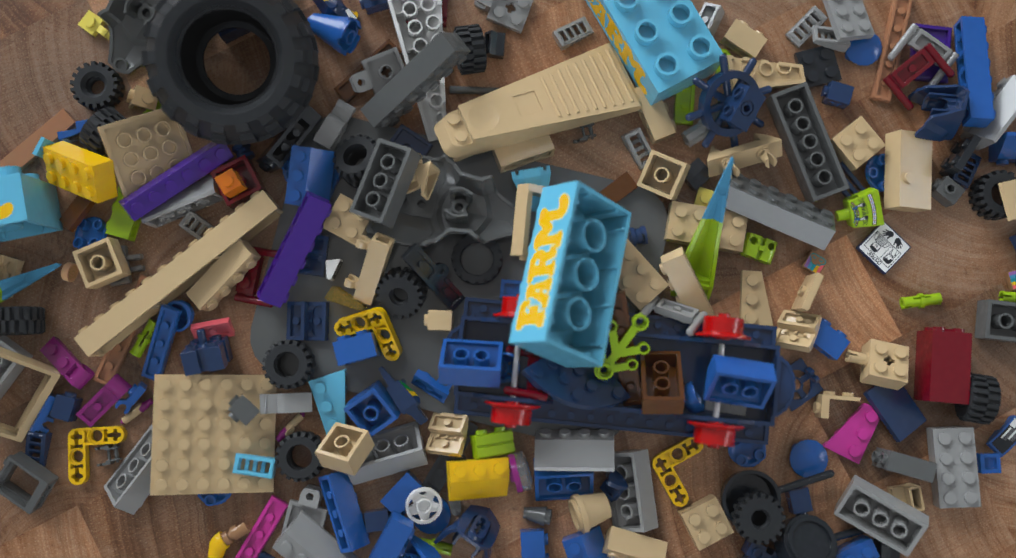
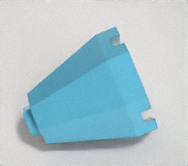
[511,165,551,212]

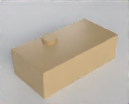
[884,129,932,213]

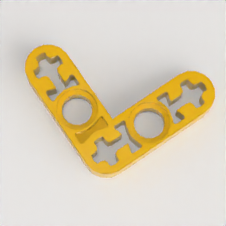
[334,307,403,361]
[68,426,128,485]
[651,437,703,507]

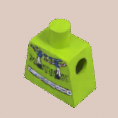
[834,187,885,228]

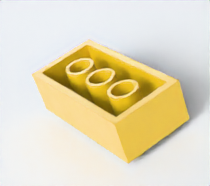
[42,141,118,203]

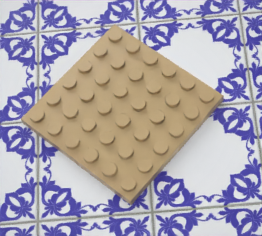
[150,374,277,496]

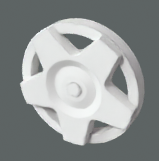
[405,487,442,524]

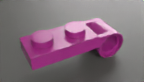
[40,336,95,390]
[75,373,132,427]

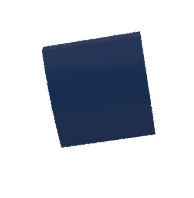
[298,235,329,277]
[286,301,329,341]

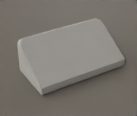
[699,2,725,37]

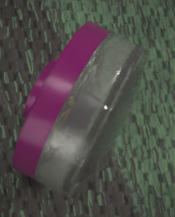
[508,451,533,493]

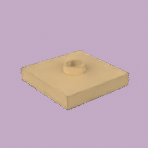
[791,272,824,312]

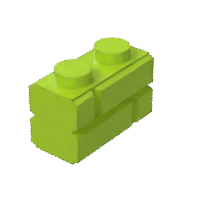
[470,426,515,459]

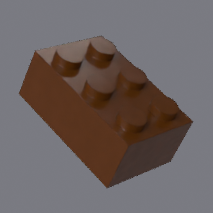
[639,351,685,414]

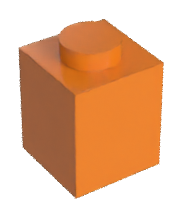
[215,168,247,198]

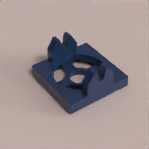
[788,358,823,411]

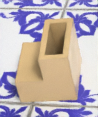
[887,483,925,511]

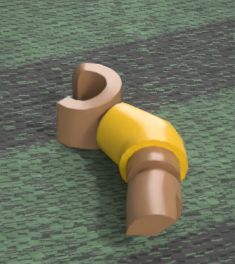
[208,522,251,558]

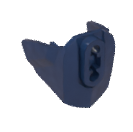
[908,84,970,142]
[433,505,500,558]

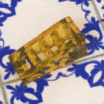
[324,285,367,311]

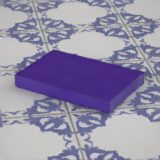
[910,23,952,84]

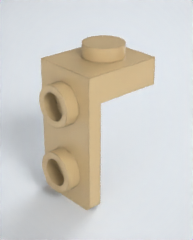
[126,85,158,111]
[813,391,861,419]

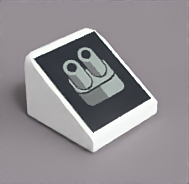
[325,259,343,281]

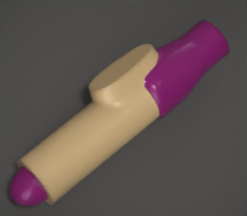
[120,398,153,424]
[275,412,305,442]

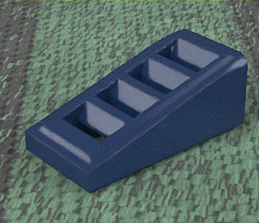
[949,153,982,190]
[25,430,52,467]

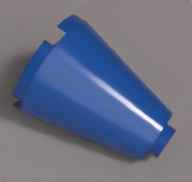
[307,13,361,56]

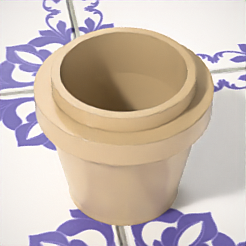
[568,492,612,534]

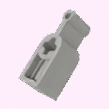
[313,99,356,151]
[260,392,312,414]

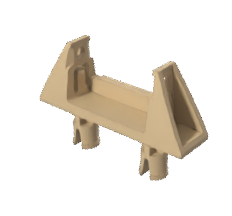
[707,133,783,179]
[406,153,440,200]

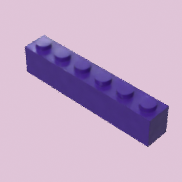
[118,142,234,222]
[257,191,332,308]

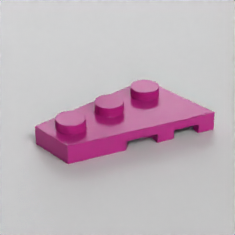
[823,403,880,464]

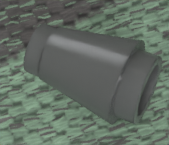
[523,507,552,526]

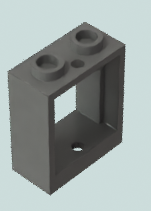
[871,447,937,483]
[0,451,59,515]

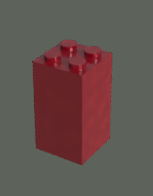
[913,327,973,405]

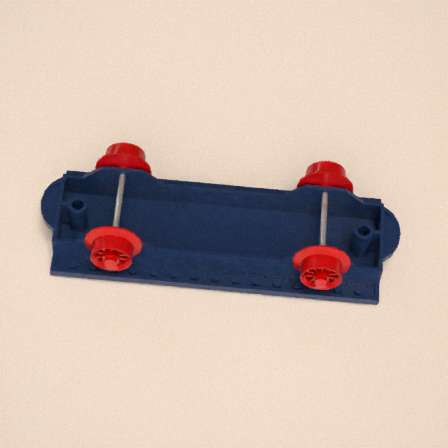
[446,294,796,449]

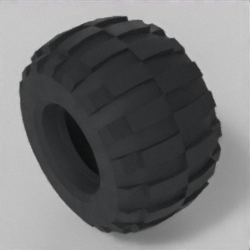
[142,0,320,145]

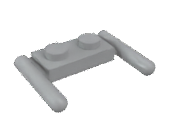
[887,23,959,85]
[638,296,708,336]

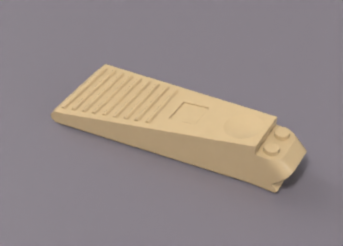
[434,43,642,162]

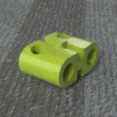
[740,232,777,265]

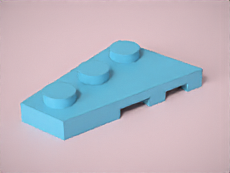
[308,369,347,435]

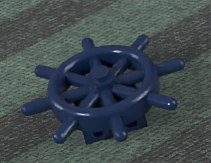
[685,54,772,148]

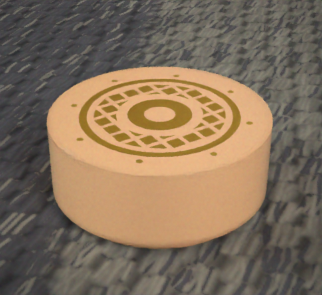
[61,262,79,282]

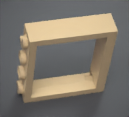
[511,183,546,261]
[0,347,61,443]

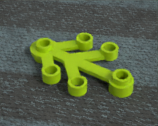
[594,313,650,380]

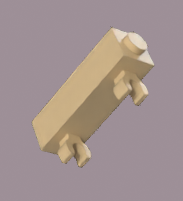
[344,232,395,306]

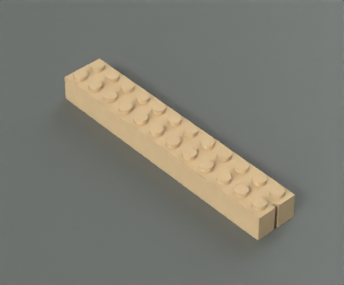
[74,190,283,357]

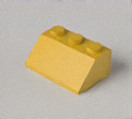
[446,456,510,501]

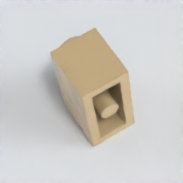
[720,19,768,58]
[424,310,454,331]

